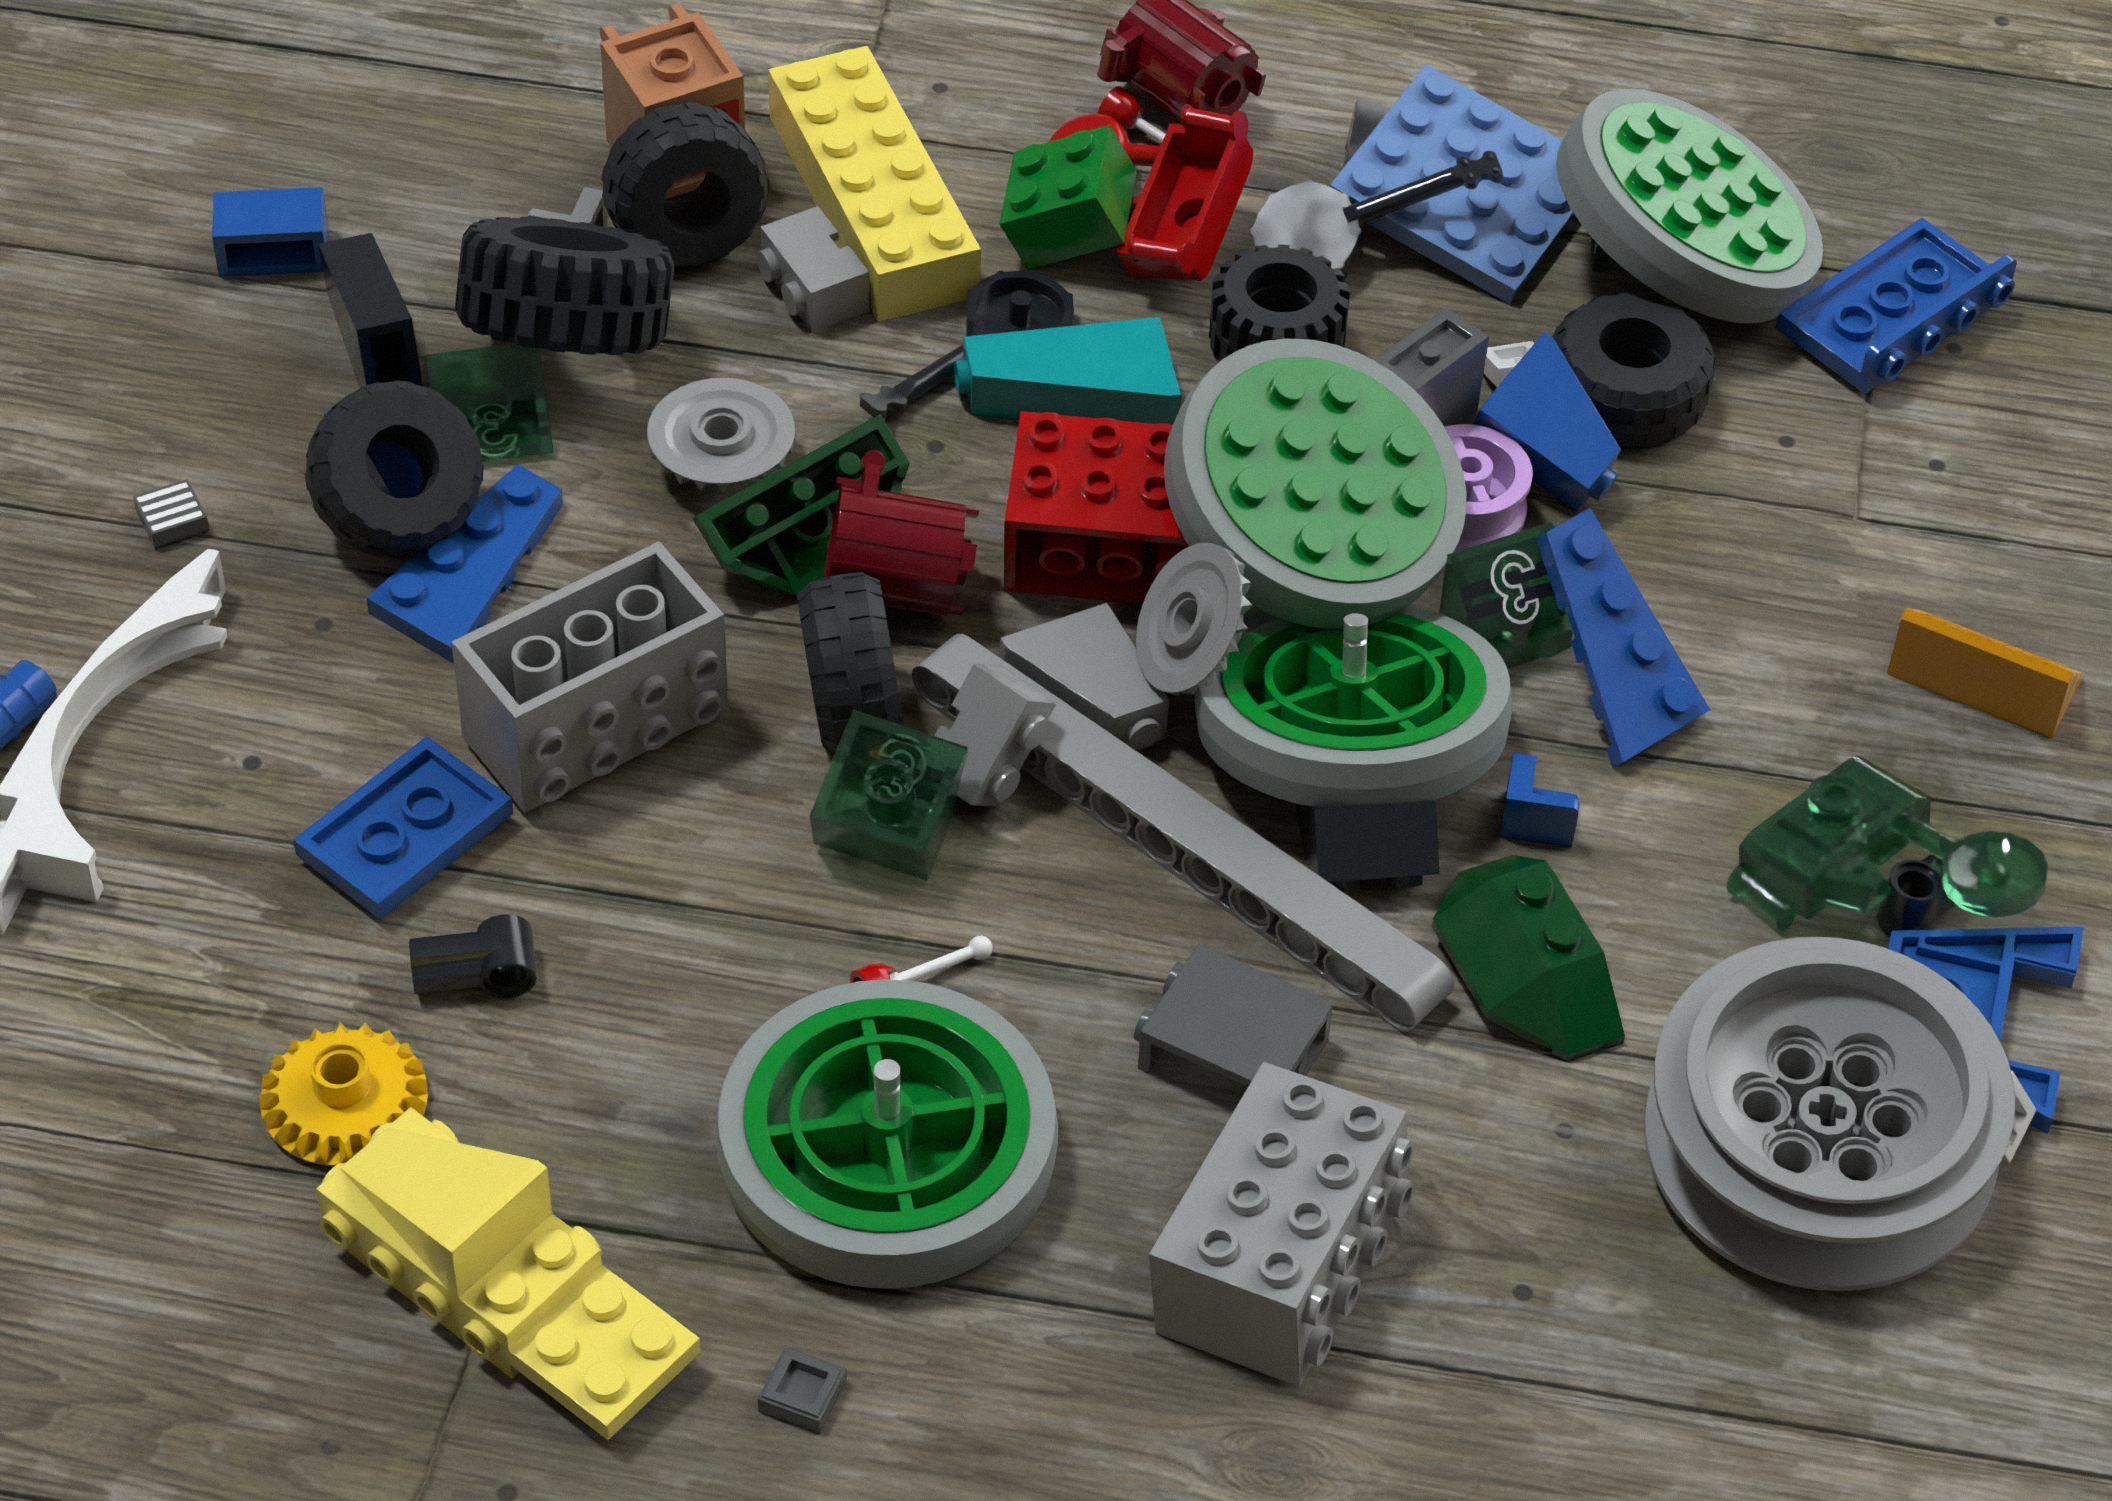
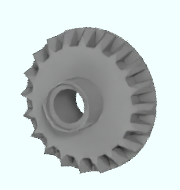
[647,378,795,493]
[1136,543,1252,696]

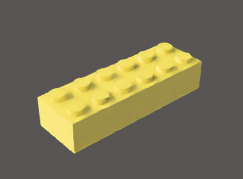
[768,46,981,322]

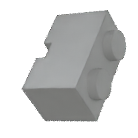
[756,206,870,333]
[917,663,1056,807]

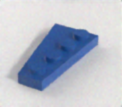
[366,464,563,664]

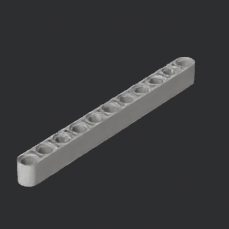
[911,634,1454,1032]

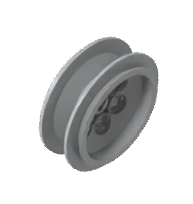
[1644,937,2015,1291]

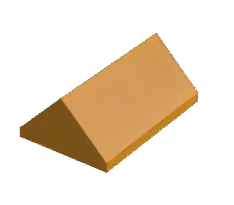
[1887,608,2084,738]

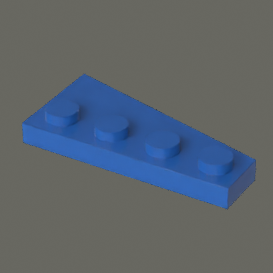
[1536,508,1711,768]

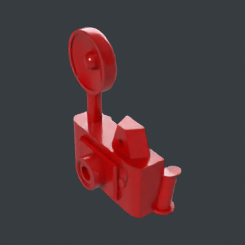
[1048,104,1254,281]

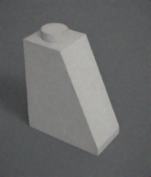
[1000,603,1169,749]

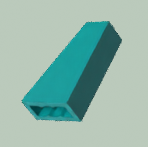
[954,317,1181,425]

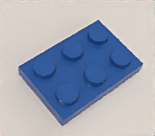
[293,736,513,919]

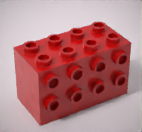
[1004,411,1189,604]

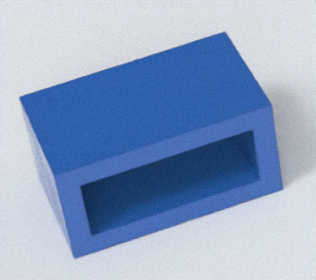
[212,187,328,277]

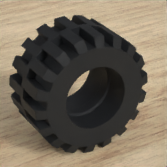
[1209,244,1350,362]

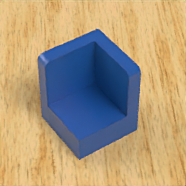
[1500,753,1580,848]

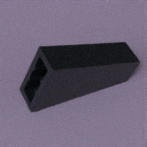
[318,233,423,388]

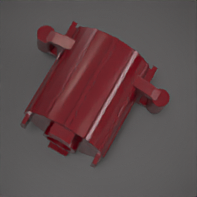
[1097,0,1266,123]
[824,450,980,616]

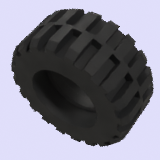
[455,217,675,355]

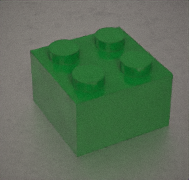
[999,125,1137,270]

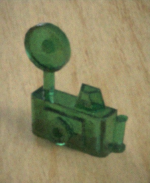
[1726,756,2048,931]

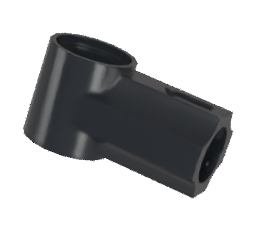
[1876,838,1994,935]
[409,914,537,998]

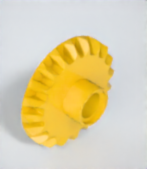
[259,1022,428,1166]

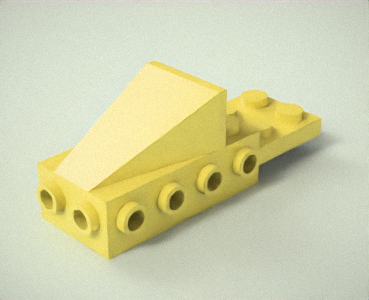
[316,1107,701,1440]

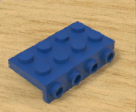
[1776,217,2017,394]

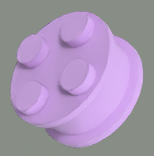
[1445,424,1533,554]

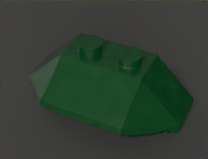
[692,414,910,598]
[1432,855,1625,1062]

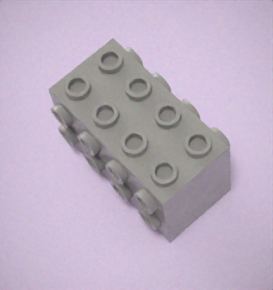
[452,541,729,813]
[1149,1061,1414,1387]

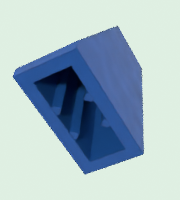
[1473,332,1621,512]

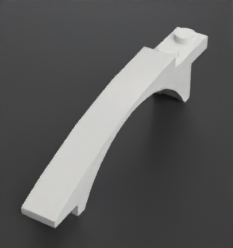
[0,549,227,935]

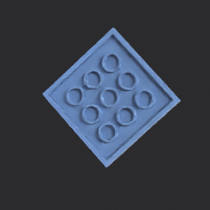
[1330,64,1575,304]

